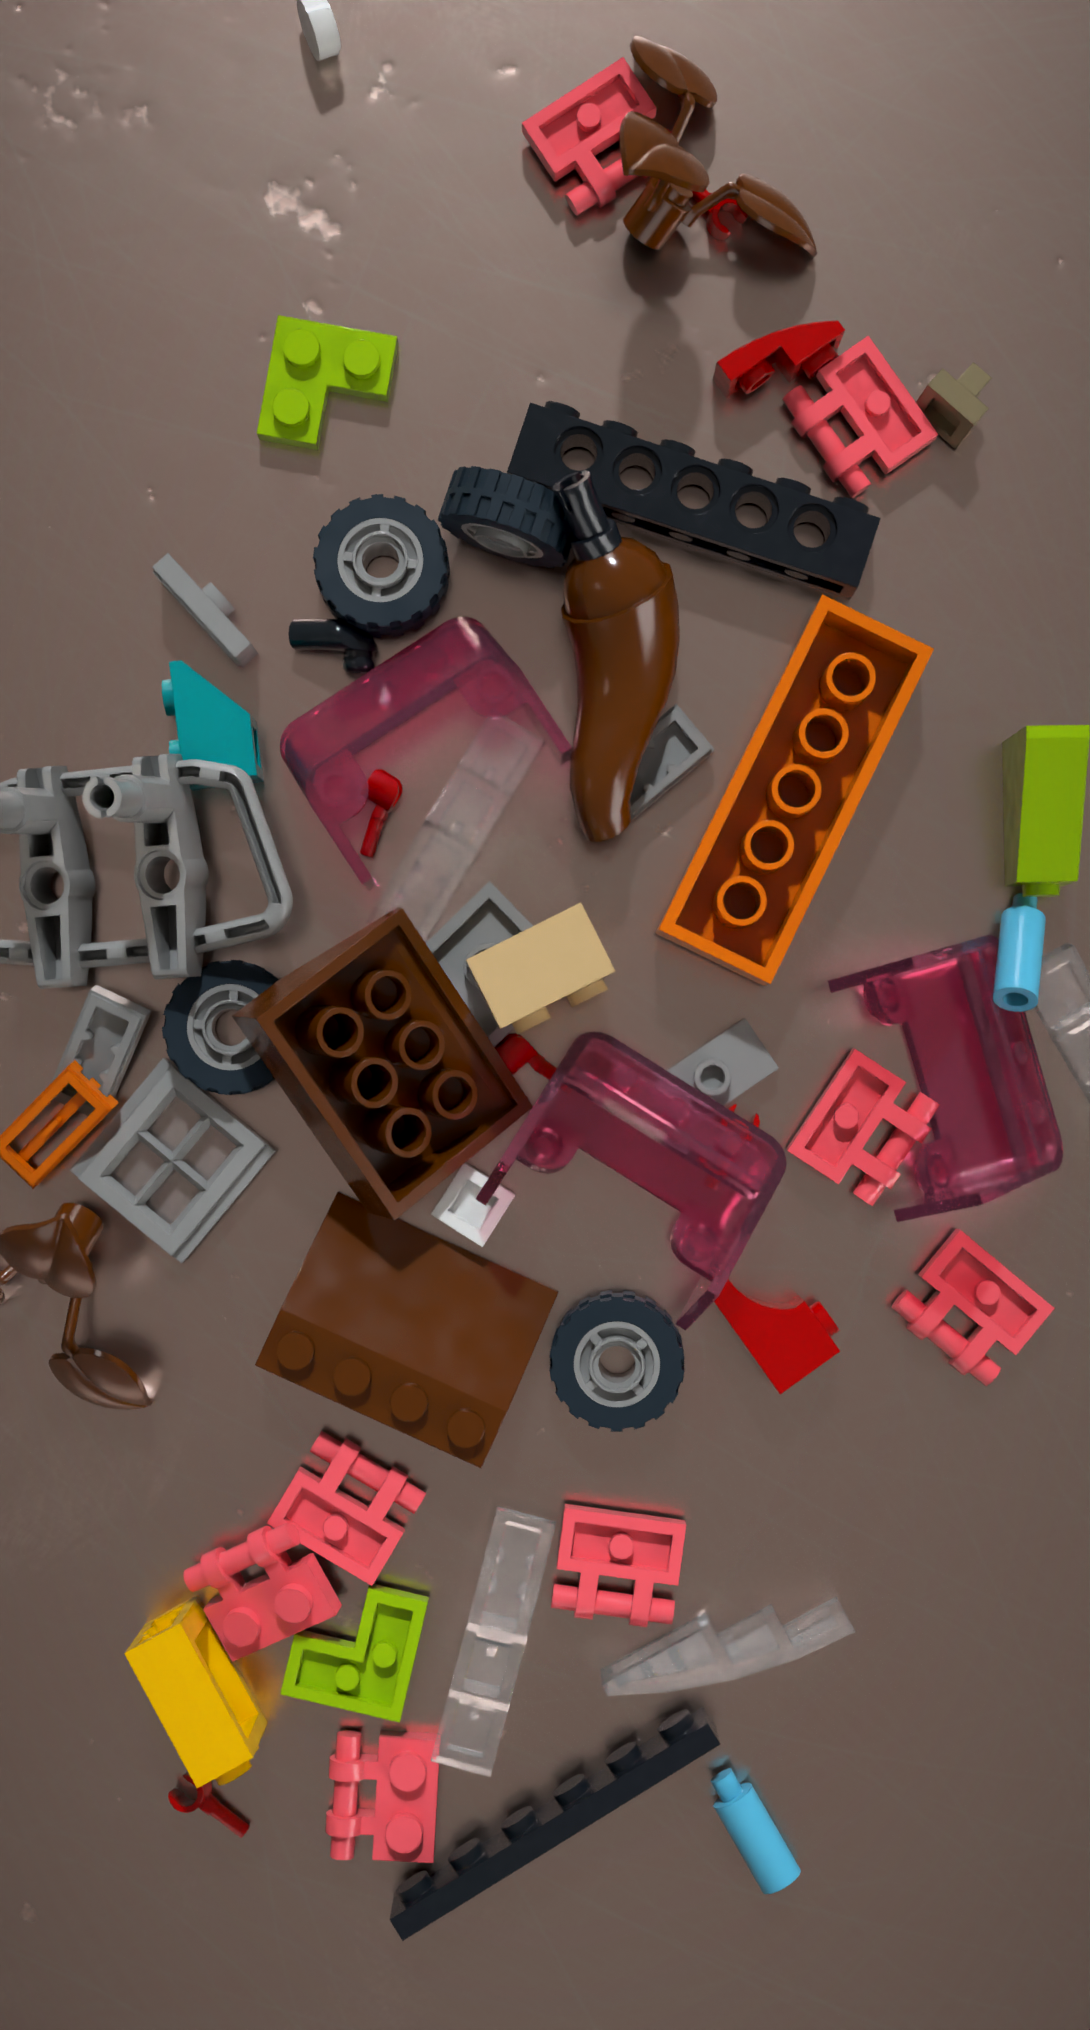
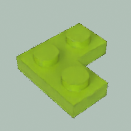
[257,315,399,450]
[280,1584,429,1723]

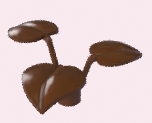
[619,36,817,260]
[0,1203,154,1410]

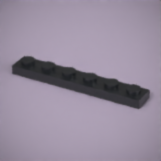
[390,1707,720,1941]

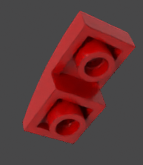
[713,320,845,398]

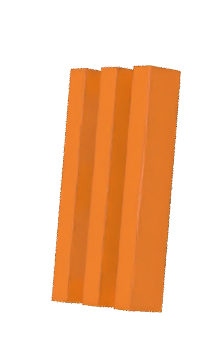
[0,1060,119,1189]

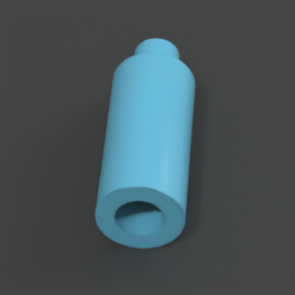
[993,893,1046,1012]
[710,1768,801,1894]

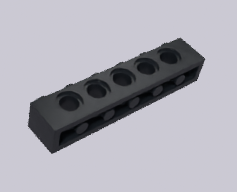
[507,401,881,600]

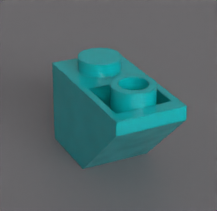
[162,660,264,791]

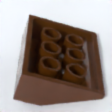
[232,907,533,1220]
[255,1191,559,1469]

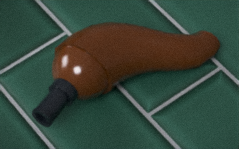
[552,471,680,842]

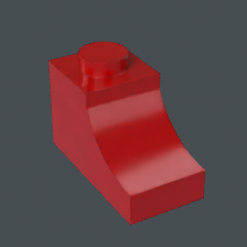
[704,1274,840,1394]

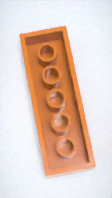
[655,594,934,986]

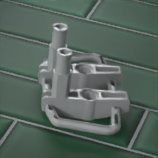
[0,753,293,989]

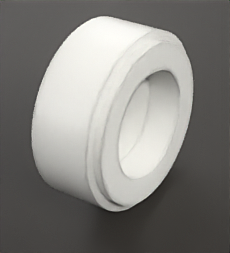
[297,0,341,61]

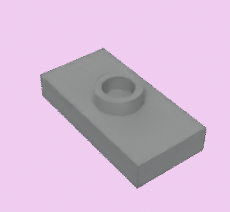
[152,553,258,667]
[630,704,715,822]
[51,985,151,1116]
[644,1018,779,1137]

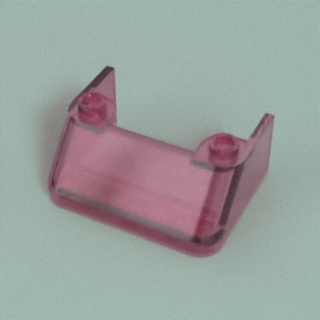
[280,617,572,891]
[828,935,1063,1222]
[475,1032,787,1331]

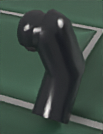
[288,619,379,674]

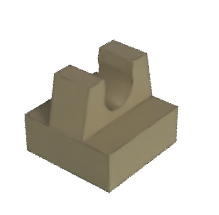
[916,362,992,449]

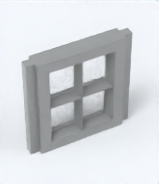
[70,1058,277,1263]

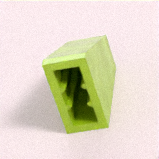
[1002,725,1090,897]

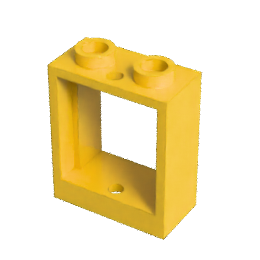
[124,1595,268,1788]

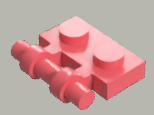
[522,57,671,216]
[782,336,939,498]
[786,1048,940,1206]
[891,1228,1055,1386]
[267,1431,426,1586]
[551,1504,686,1627]
[183,1522,342,1662]
[325,1730,441,1863]

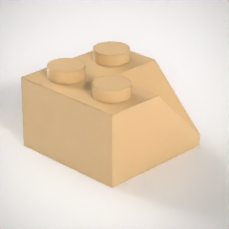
[466,902,615,1035]

